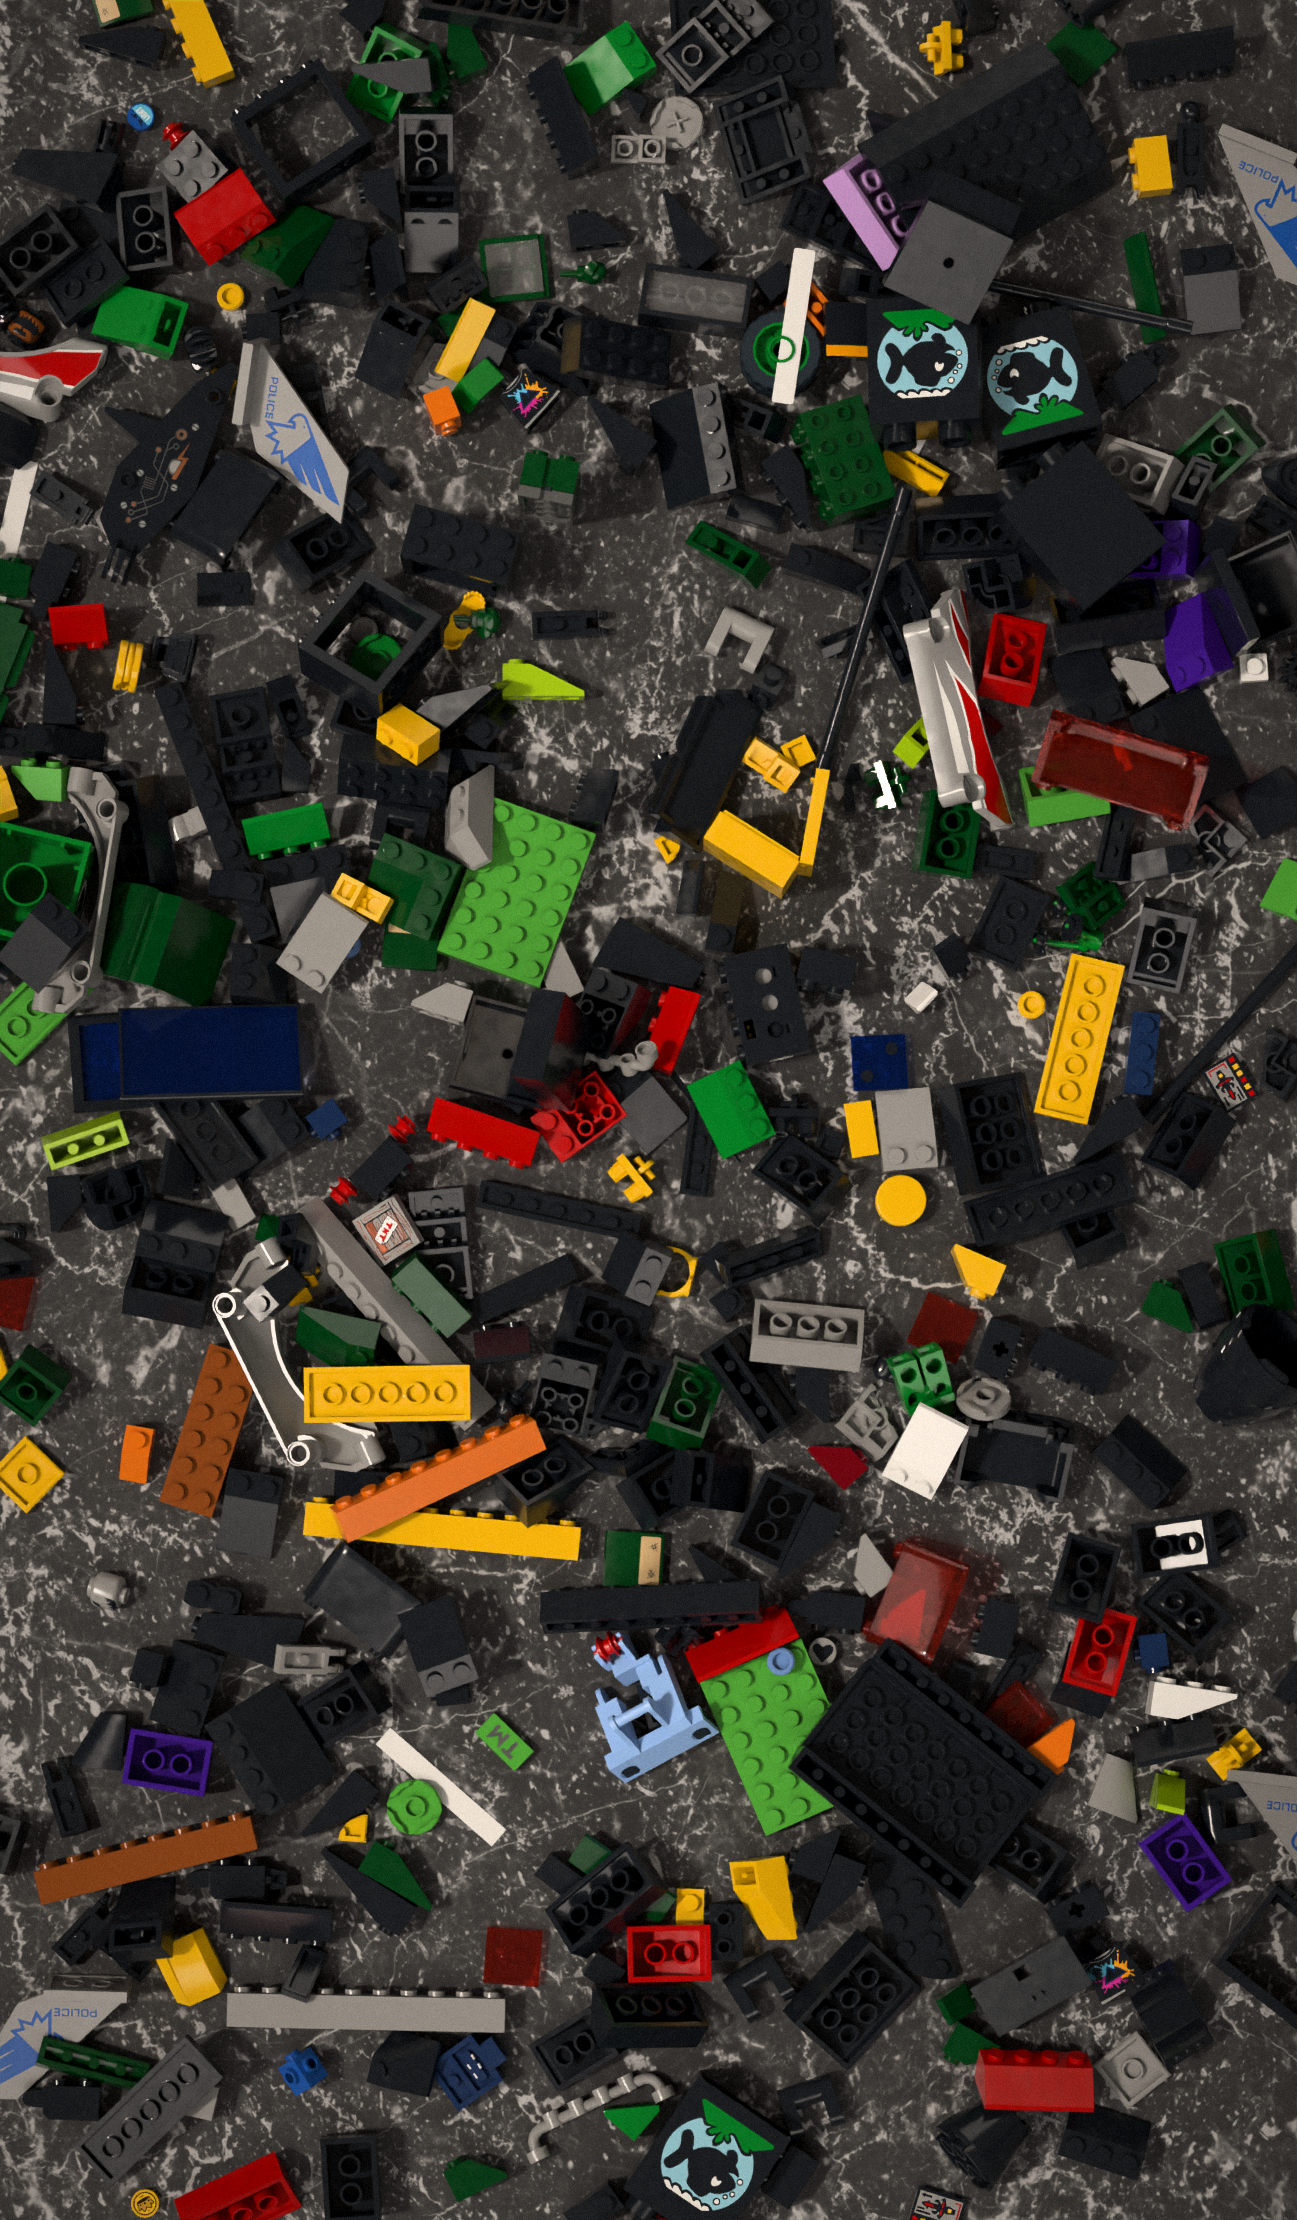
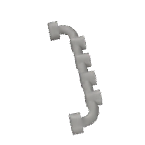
[583,1041,659,1077]
[526,2072,676,2164]

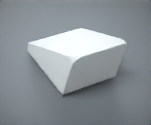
[904,982,938,1014]

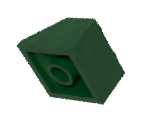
[0,1343,73,1427]

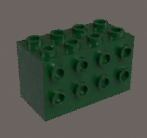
[791,394,895,527]

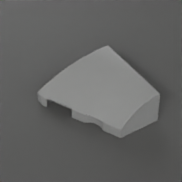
[834,1383,898,1462]
[1087,1753,1137,1824]

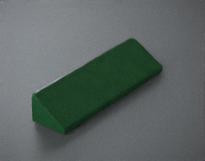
[1123,231,1167,345]
[568,1833,677,1923]
[35,2036,151,2090]

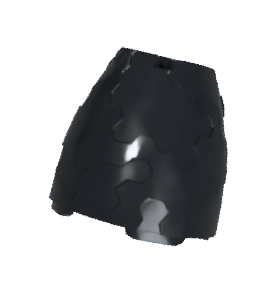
[1193,1303,1297,1428]

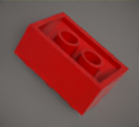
[174,167,277,266]
[647,986,701,1076]

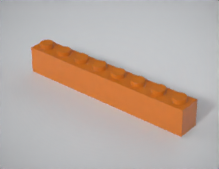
[329,1414,546,1543]

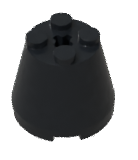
[933,2100,1033,2193]

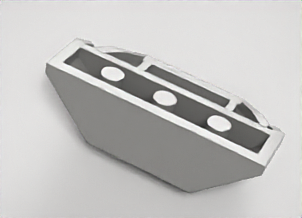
[444,765,495,871]

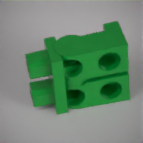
[886,1341,956,1418]

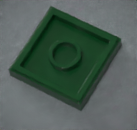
[1045,21,1118,88]

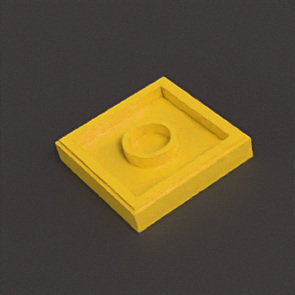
[0,1436,66,1514]

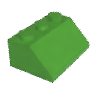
[1018,755,1110,827]

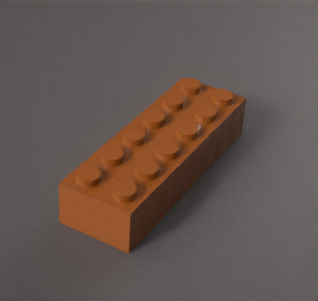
[159,1343,254,1518]

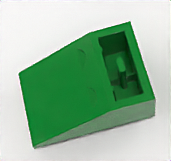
[91,285,189,361]

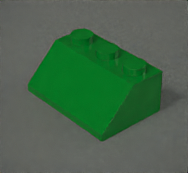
[242,802,332,861]
[686,1060,776,1160]

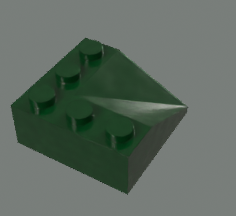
[366,833,465,941]

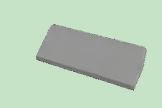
[208,1178,258,1232]

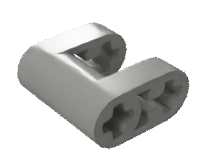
[704,605,775,674]

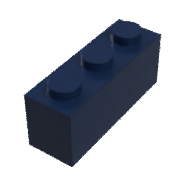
[1122,1011,1161,1098]

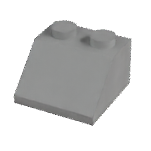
[411,980,474,1027]

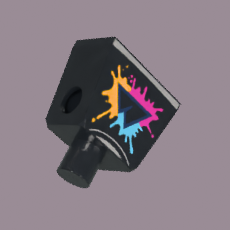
[499,368,561,435]
[1085,1934,1144,2006]

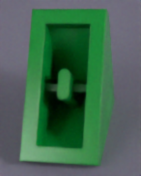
[451,357,505,414]
[604,2103,660,2141]

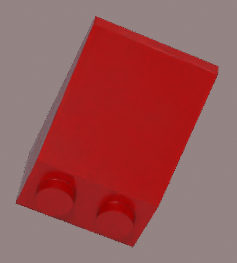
[977,613,1047,707]
[1062,1608,1137,1697]
[627,1924,712,1983]

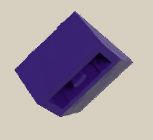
[1127,520,1201,580]

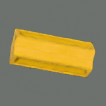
[882,449,950,497]

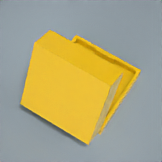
[703,768,830,899]

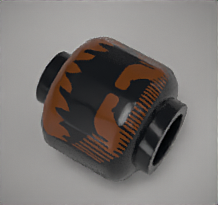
[6,308,47,350]

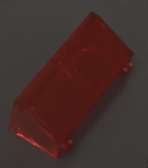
[1031,709,1210,831]

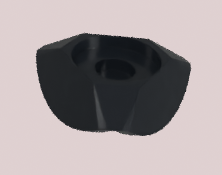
[1261,452,1297,509]

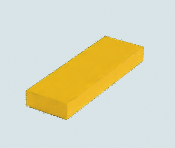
[434,297,496,382]

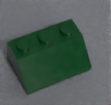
[910,789,981,880]
[1213,1228,1296,1318]

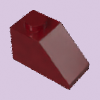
[807,1446,868,1491]

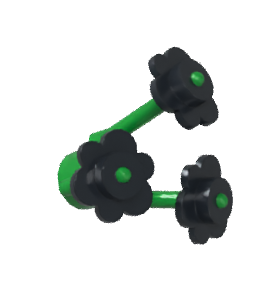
[1033,897,1104,956]

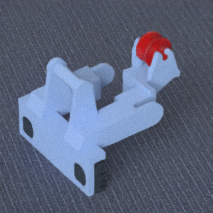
[591,1631,719,1783]

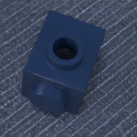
[305,1099,349,1142]
[1132,1632,1170,1674]

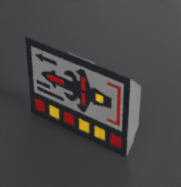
[1201,1053,1259,1113]
[909,2186,967,2220]

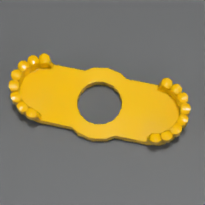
[443,591,485,650]

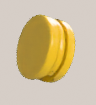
[112,640,144,693]
[875,1175,927,1226]

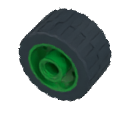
[739,310,822,399]

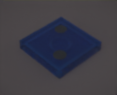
[850,1034,908,1092]

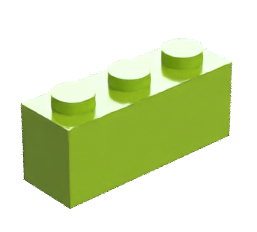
[41,1111,130,1170]

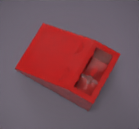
[530,1070,628,1163]

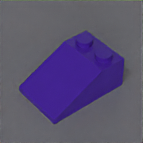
[1164,592,1235,692]

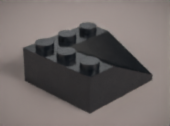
[264,844,361,945]

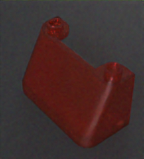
[861,1538,971,1667]

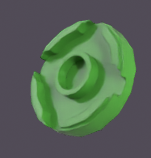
[387,1779,442,1835]

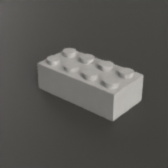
[749,1299,865,1372]

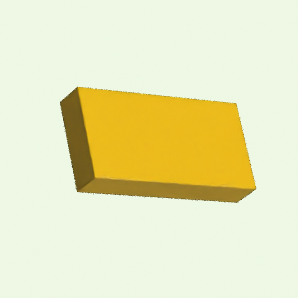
[843,1100,879,1159]

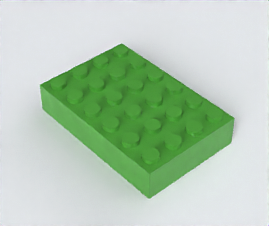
[437,797,596,989]
[700,1638,834,1836]

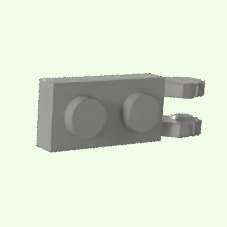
[274,1644,346,1675]

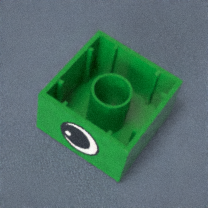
[0,821,97,942]

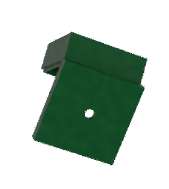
[87,880,236,1006]

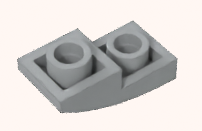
[610,134,666,164]

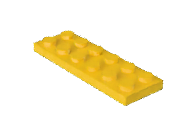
[1033,953,1125,1125]
[304,1365,471,1423]

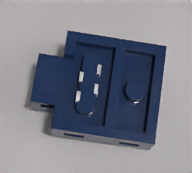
[434,2032,510,2112]

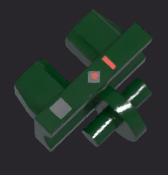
[863,760,912,810]

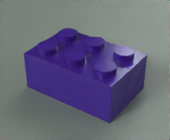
[122,1727,215,1797]
[1136,1813,1232,1912]

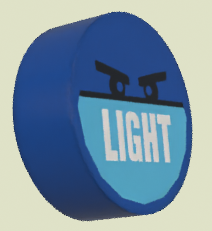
[127,103,155,132]

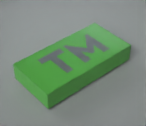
[475,1713,534,1771]

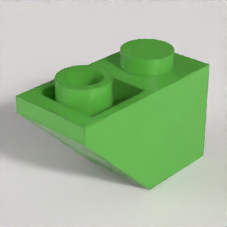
[11,758,72,802]

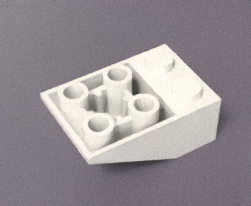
[1145,1676,1237,1719]

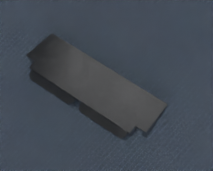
[648,689,764,853]

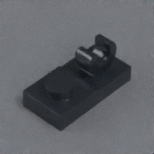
[814,624,874,659]

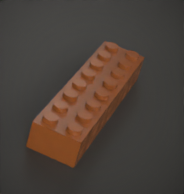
[33,1811,261,1905]

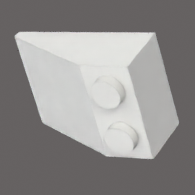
[882,1402,969,1500]

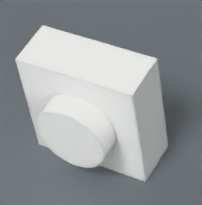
[1238,653,1268,683]

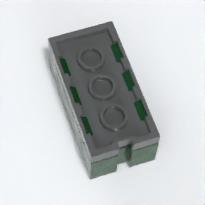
[518,450,581,525]

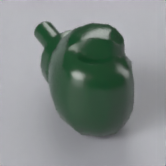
[560,261,607,285]
[453,608,501,638]

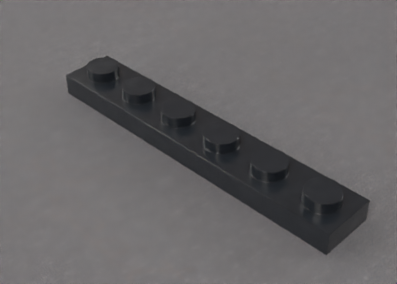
[476,1180,642,1238]

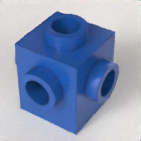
[278,2047,329,2096]

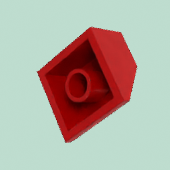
[48,603,110,652]

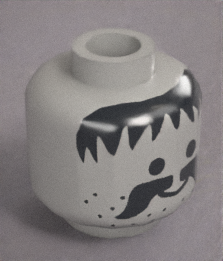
[87,1571,130,1611]

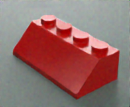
[426,1097,541,1170]
[684,1604,799,1683]
[974,2048,1094,2112]
[174,2152,302,2220]

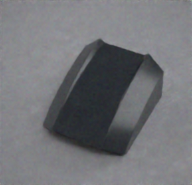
[0,403,40,470]

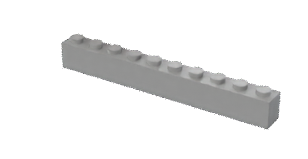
[296,1196,497,1431]
[227,1986,506,2033]

